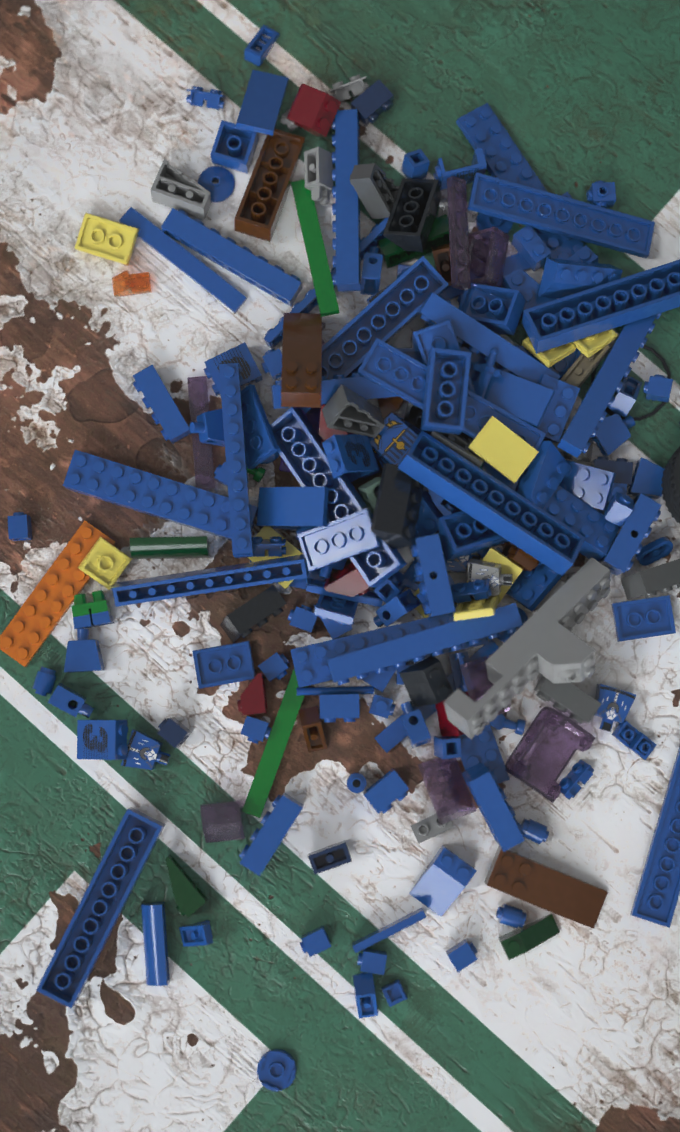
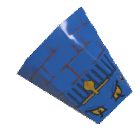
[368,412,428,494]

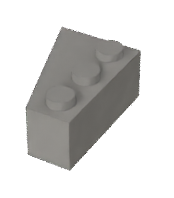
[151,159,211,220]

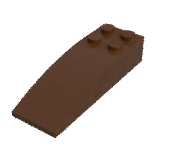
[234,129,305,242]
[281,313,322,408]
[484,846,608,929]

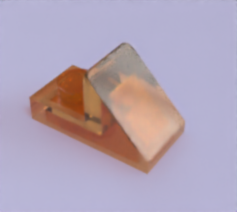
[112,270,152,297]

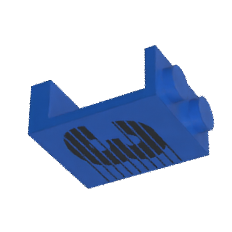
[433,148,487,190]
[203,342,263,396]
[322,434,379,479]
[77,720,128,760]

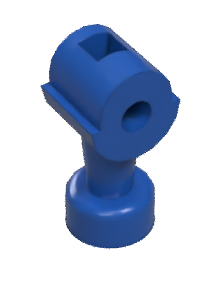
[488,713,526,736]

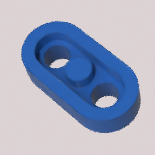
[636,537,673,566]

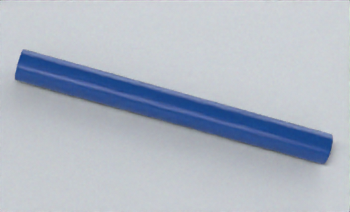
[296,686,374,696]

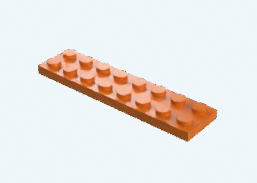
[0,520,116,667]

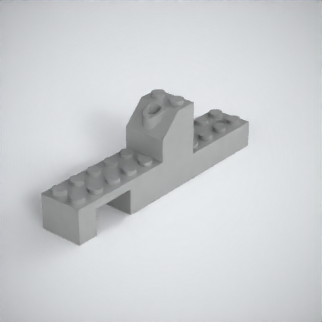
[444,558,611,739]

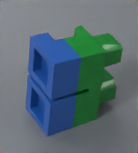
[72,590,114,629]

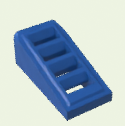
[244,25,279,67]

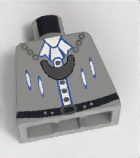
[468,559,512,599]

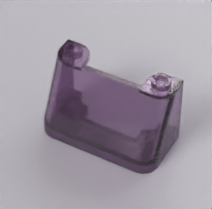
[505,706,596,803]

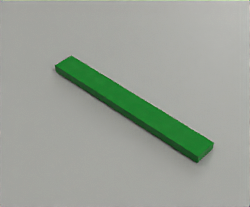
[291,179,339,317]
[242,669,308,818]

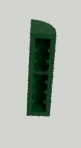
[377,214,457,269]
[130,536,209,559]

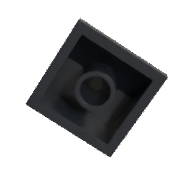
[399,656,454,707]

